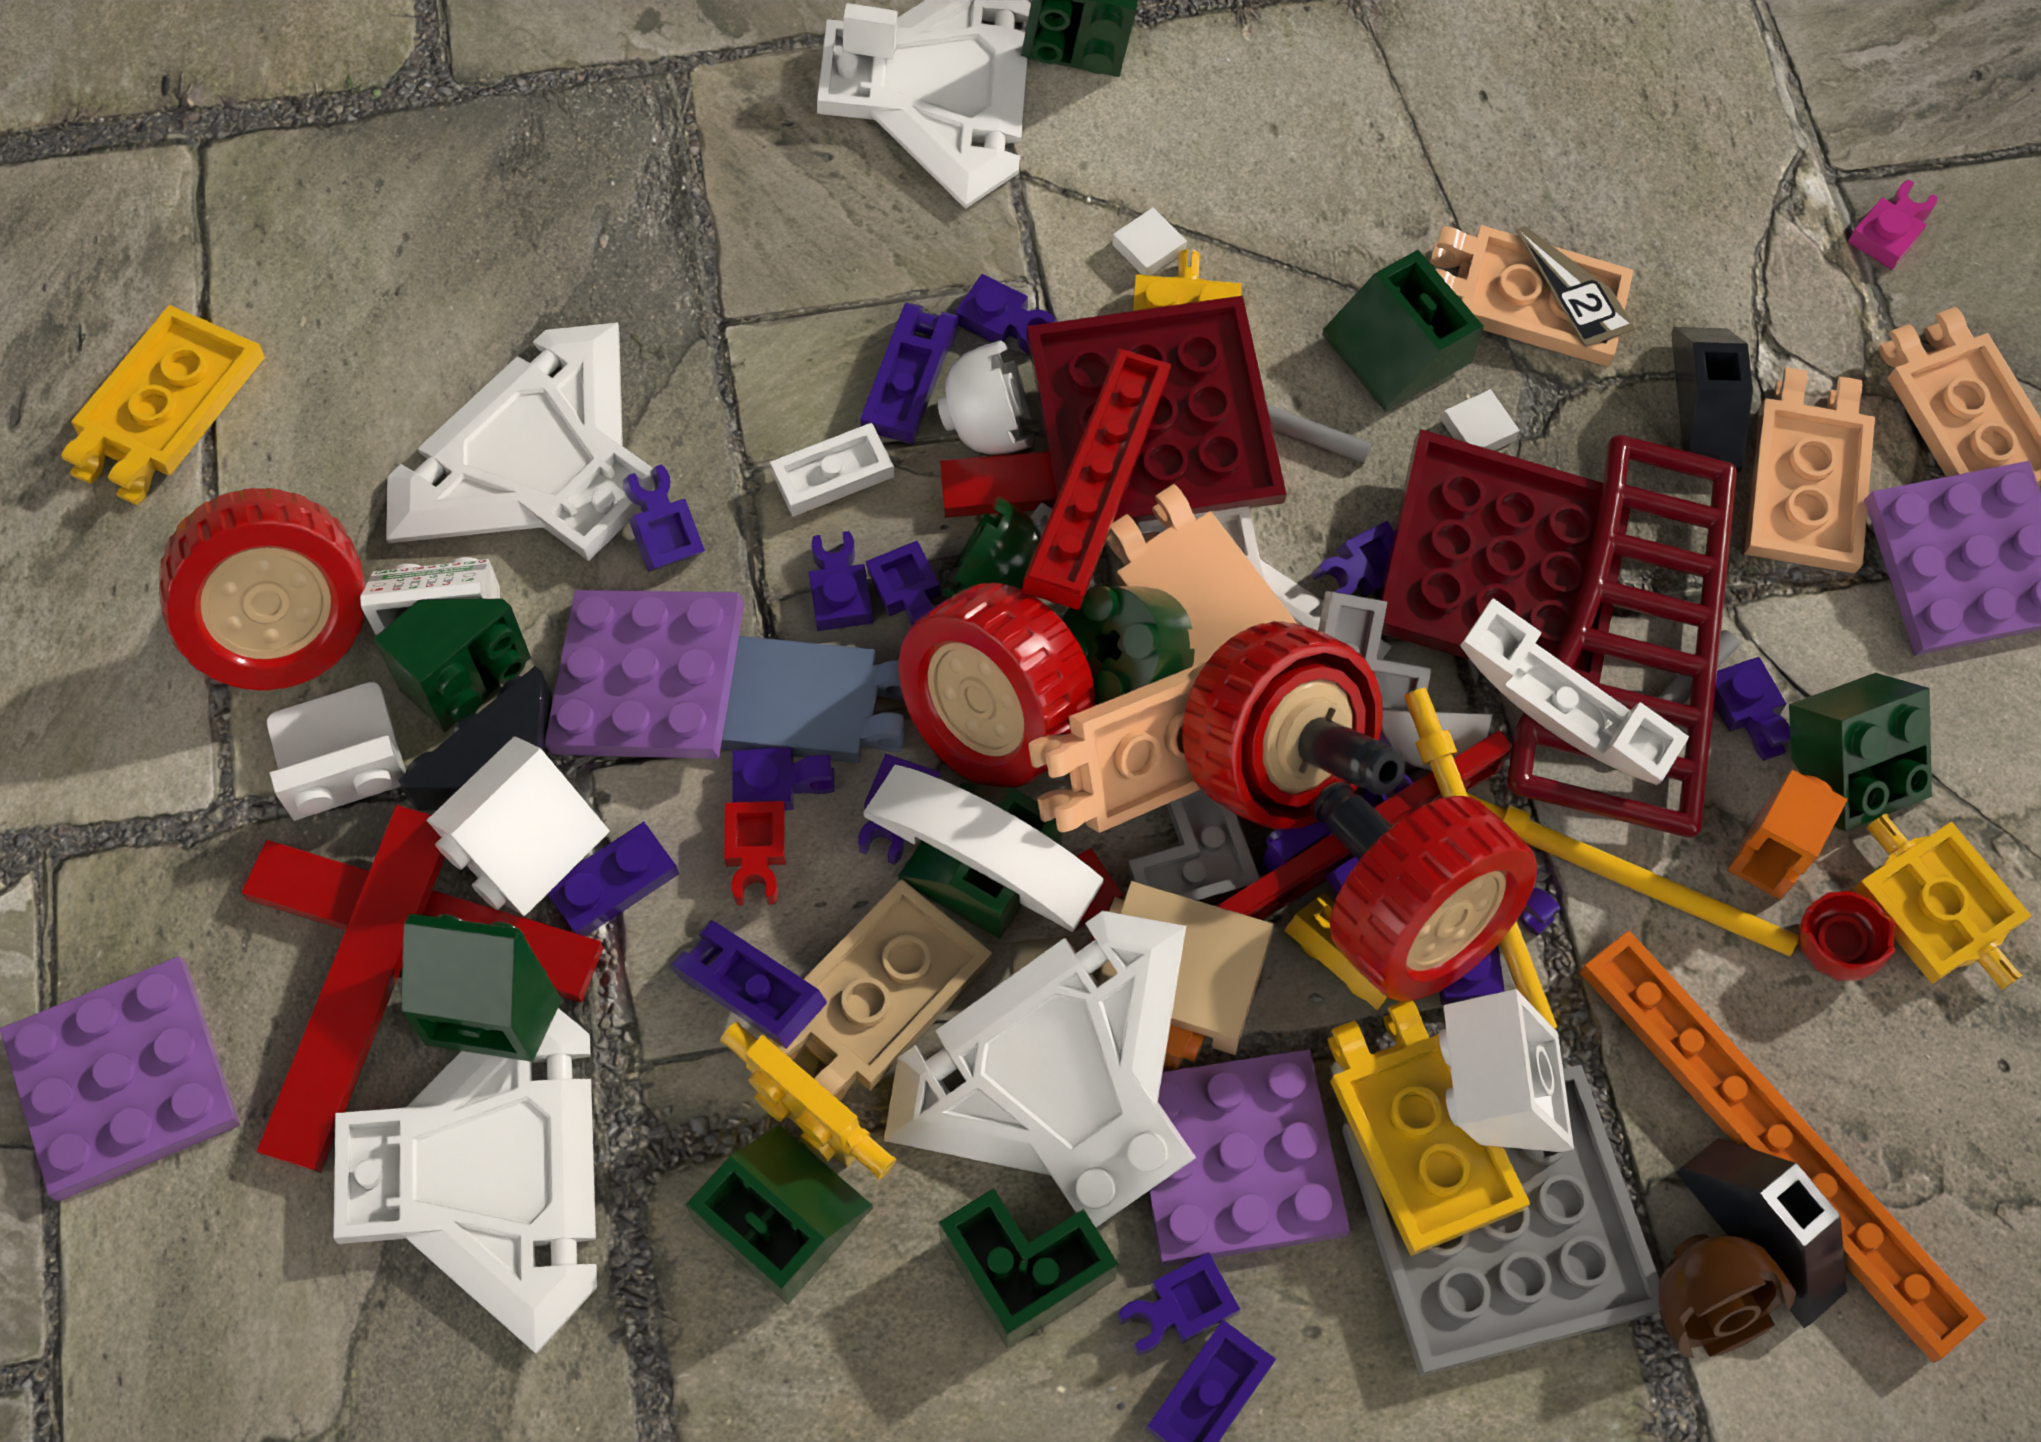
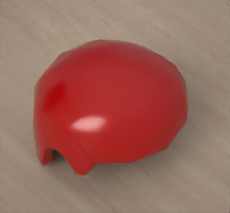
[1799,891,1896,981]

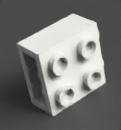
[426,736,610,916]

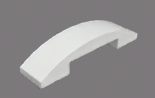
[1460,598,1689,785]
[863,765,1103,932]

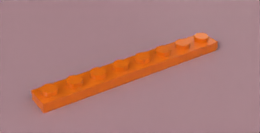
[1579,930,1987,1363]

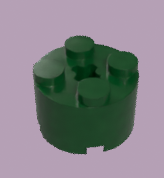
[1062,586,1195,705]

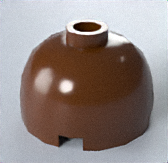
[1658,1234,1796,1358]

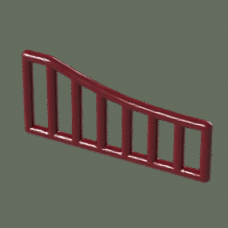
[1507,434,1737,838]

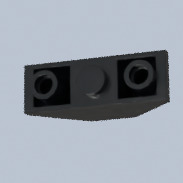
[1671,327,1753,473]
[398,666,552,811]
[1676,1138,1847,1328]

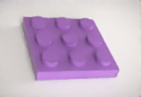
[1864,461,2041,656]
[544,590,744,759]
[0,956,240,1202]
[1147,1049,1350,1267]

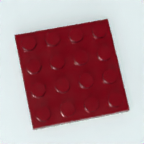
[1027,295,1287,525]
[1379,429,1630,683]

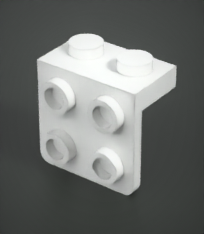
[267,682,406,821]

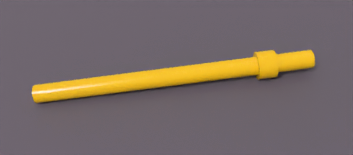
[1404,687,1557,1029]
[1467,793,1799,957]

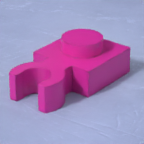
[1848,179,1938,270]

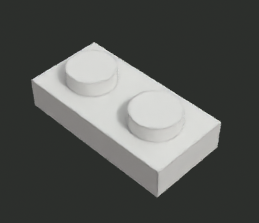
[770,423,895,517]

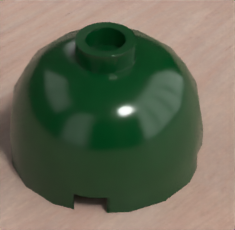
[941,496,1041,598]

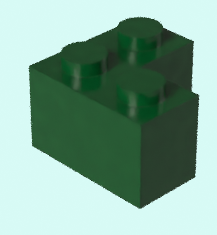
[938,1188,1119,1349]

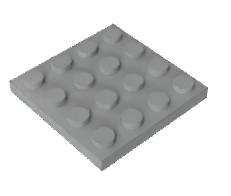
[1342,1065,1660,1377]

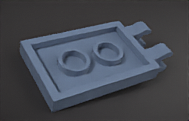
[721,636,905,763]

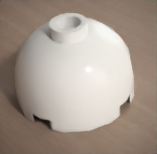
[938,341,1034,455]

